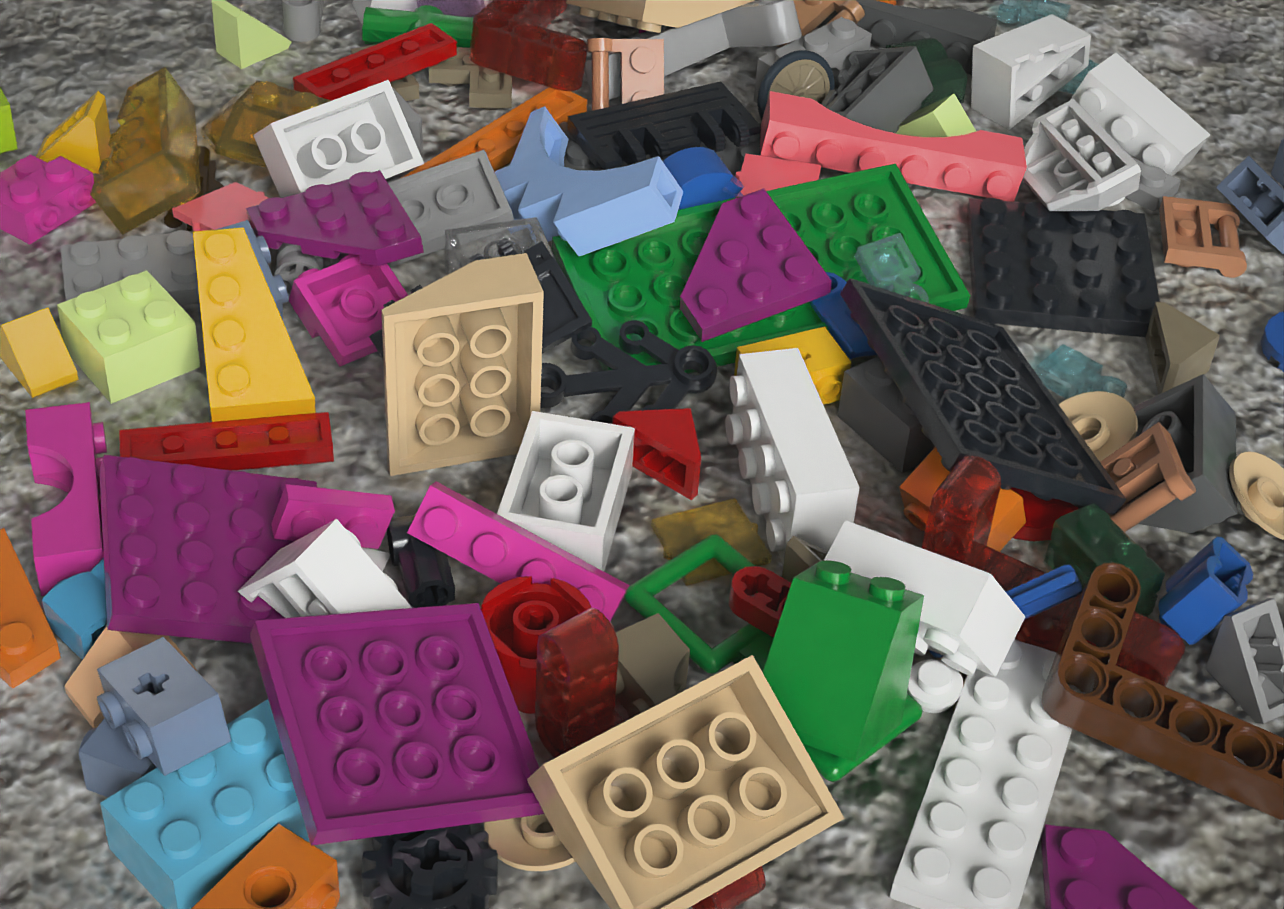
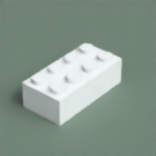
[725,348,860,564]

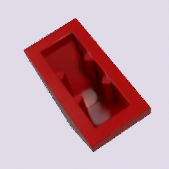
[613,408,701,500]

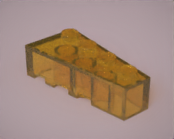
[90,67,201,235]

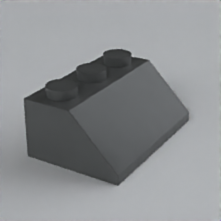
[1118,374,1237,533]

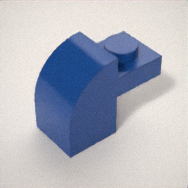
[663,147,744,210]

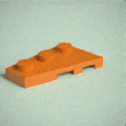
[0,528,61,689]

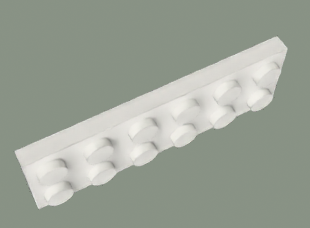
[890,640,1082,909]

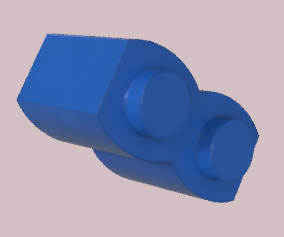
[1158,537,1253,645]

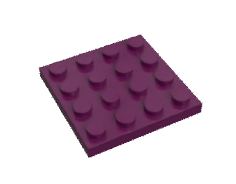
[99,455,317,644]
[250,603,545,846]

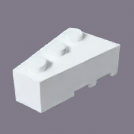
[237,519,412,618]

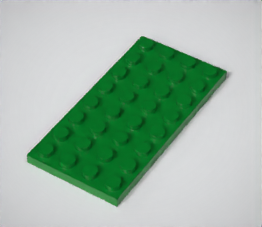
[551,163,971,374]

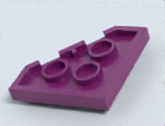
[246,170,424,266]
[680,188,832,342]
[1041,825,1198,909]

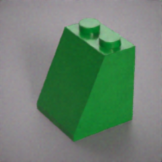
[763,560,924,762]

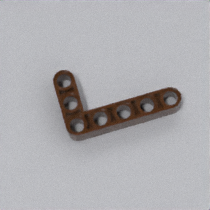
[1041,562,1284,820]

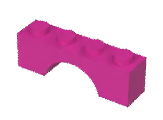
[25,402,107,596]

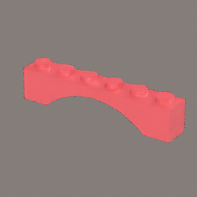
[760,91,1027,202]

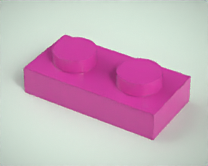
[271,484,395,549]

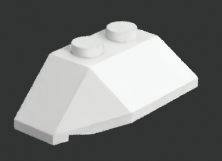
[1023,99,1141,211]

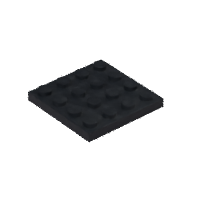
[967,198,1160,337]

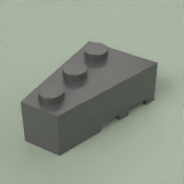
[821,46,934,133]

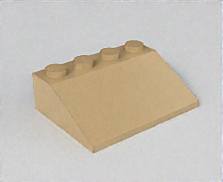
[566,0,755,33]
[381,253,544,476]
[527,655,845,909]

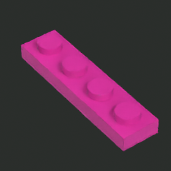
[407,481,630,638]

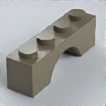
[596,613,690,719]

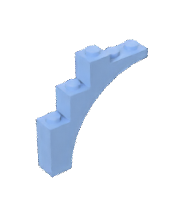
[495,106,683,257]

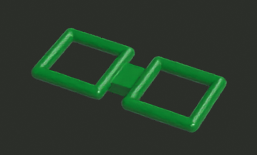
[624,534,923,782]

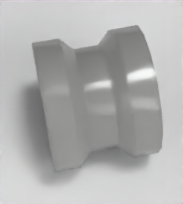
[274,243,324,296]

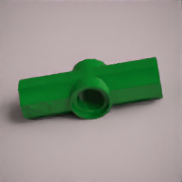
[362,5,489,48]

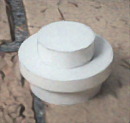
[907,659,963,713]

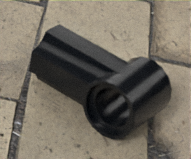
[387,514,455,608]

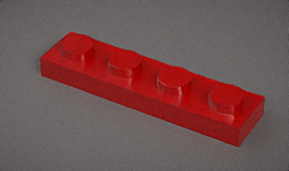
[293,23,457,107]
[119,412,334,471]

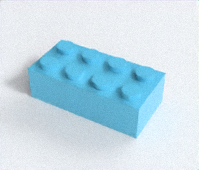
[100,699,309,909]

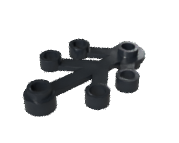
[540,320,717,424]

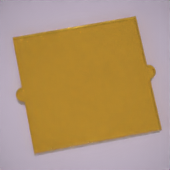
[651,498,772,586]

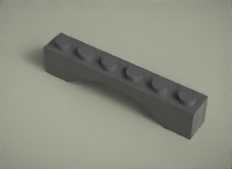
[817,0,998,75]

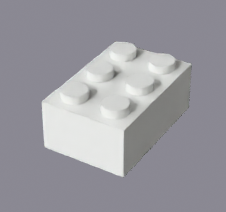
[253,80,424,198]
[497,411,635,571]
[824,520,1025,676]

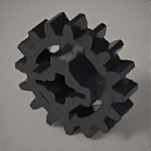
[361,824,498,909]

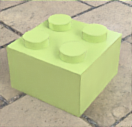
[57,270,200,404]

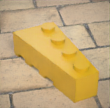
[193,227,316,422]

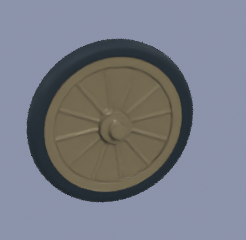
[757,50,835,120]

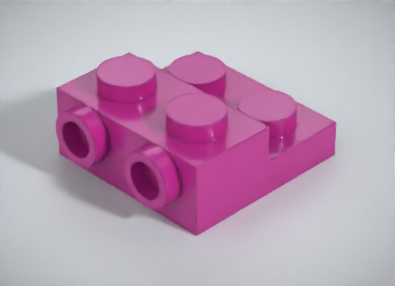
[0,154,97,245]
[289,254,408,367]

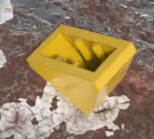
[36,91,113,174]
[0,307,79,398]

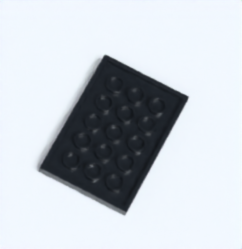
[840,278,1126,515]

